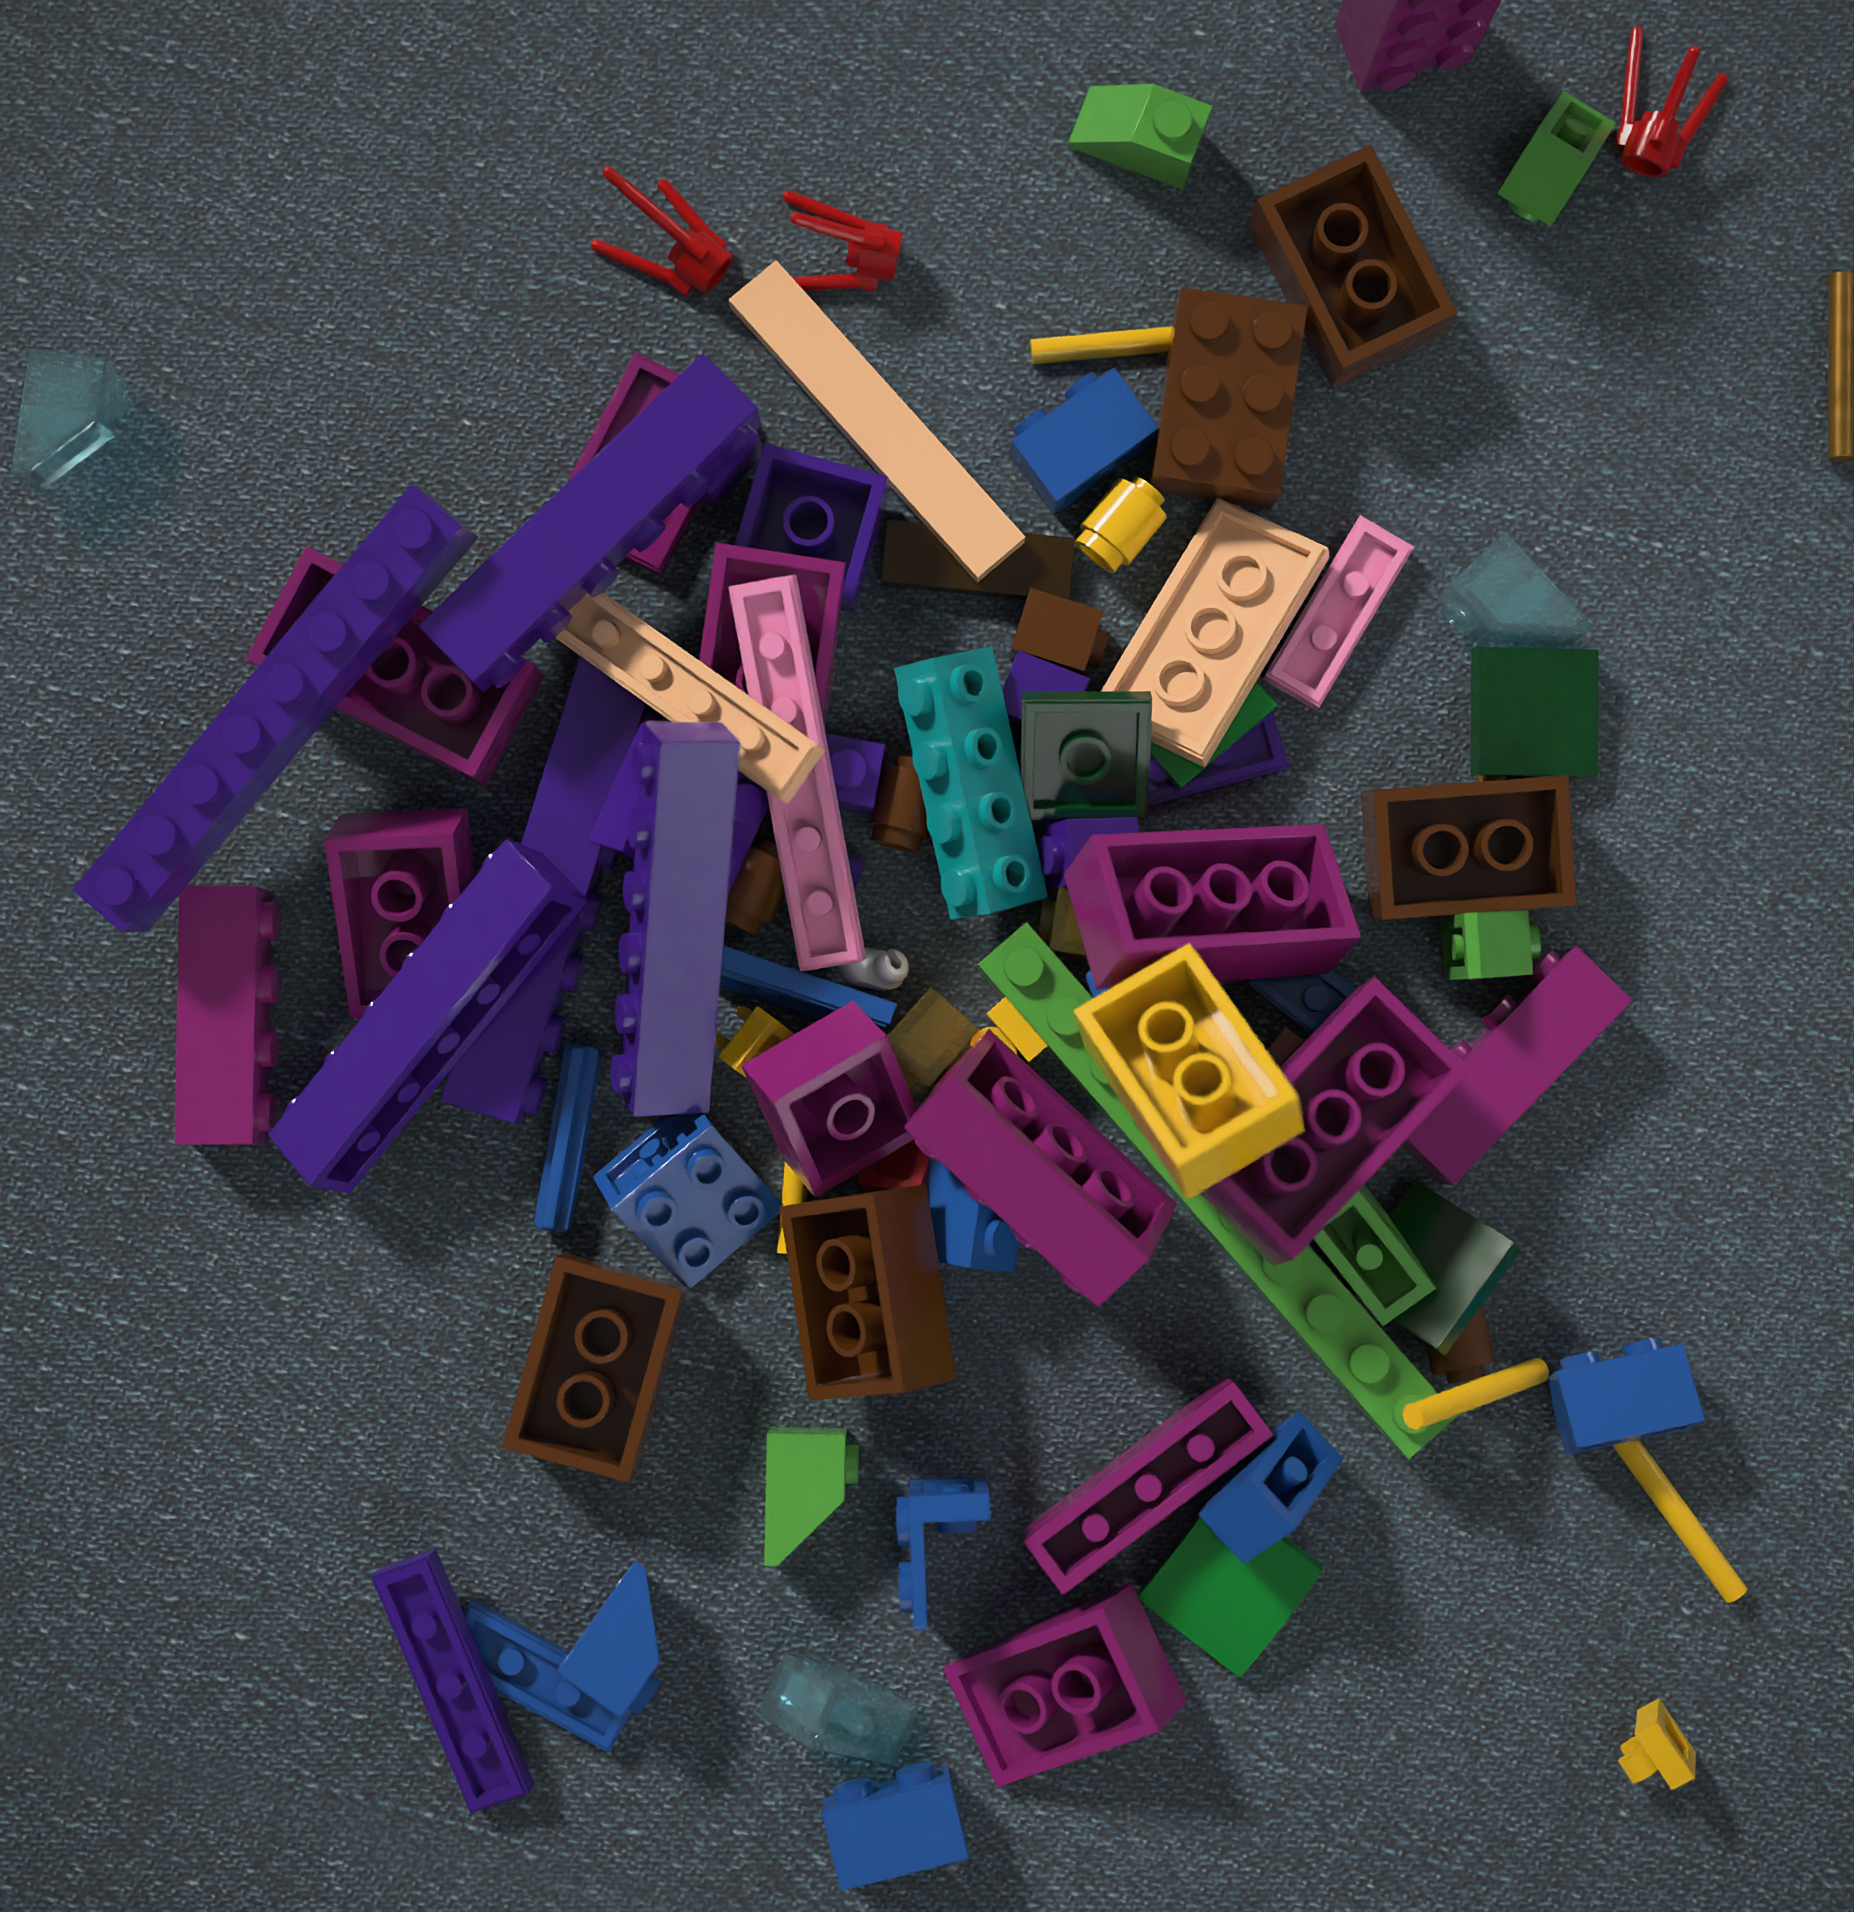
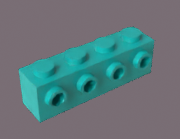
[894,646,1048,920]

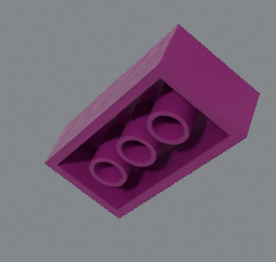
[1335,0,1501,92]
[245,546,545,788]
[1064,824,1361,990]
[1200,977,1470,1266]
[904,1029,1177,1307]

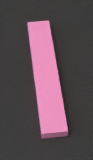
[729,575,866,972]

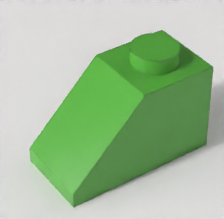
[1068,84,1212,190]
[1497,91,1616,227]
[1439,910,1541,980]
[1314,1184,1436,1326]
[764,1427,859,1566]

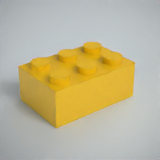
[1073,943,1304,1200]

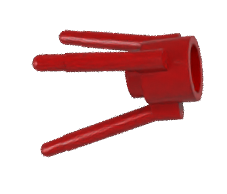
[1613,26,1729,178]
[590,166,734,297]
[782,190,903,292]

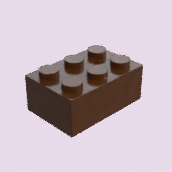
[1248,145,1458,389]
[1149,287,1308,509]
[1361,775,1576,920]
[780,1184,957,1400]
[502,1253,689,1483]

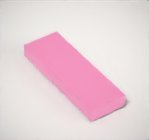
[1263,515,1414,711]

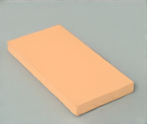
[1101,497,1330,768]

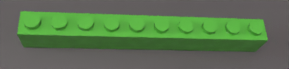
[976,922,1457,1459]

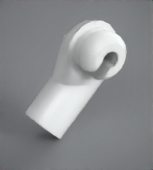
[837,947,909,991]

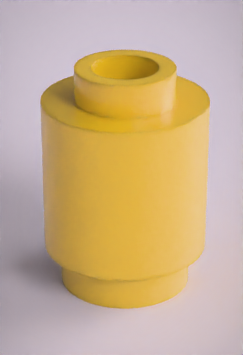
[1075,477,1167,574]

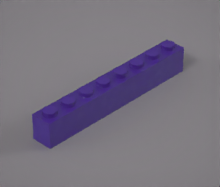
[72,483,478,933]
[441,628,671,1124]

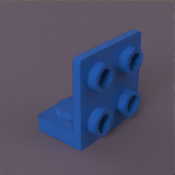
[593,1113,783,1288]
[896,1477,990,1631]

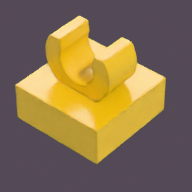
[970,998,1047,1063]
[715,1006,795,1078]
[1618,1698,1696,1790]

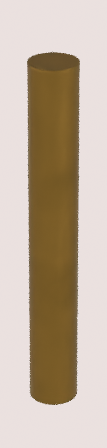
[1828,271,1854,462]

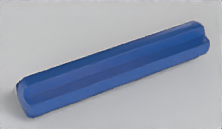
[534,1044,602,1233]

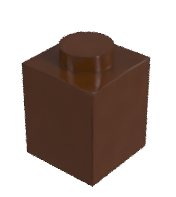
[1009,588,1110,675]

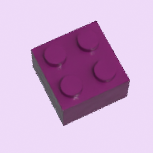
[741,1001,917,1198]

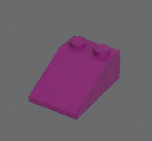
[699,543,846,731]
[324,808,475,1019]
[943,1583,1187,1787]

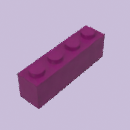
[175,886,281,1145]
[1401,946,1633,1185]
[1020,1376,1273,1595]

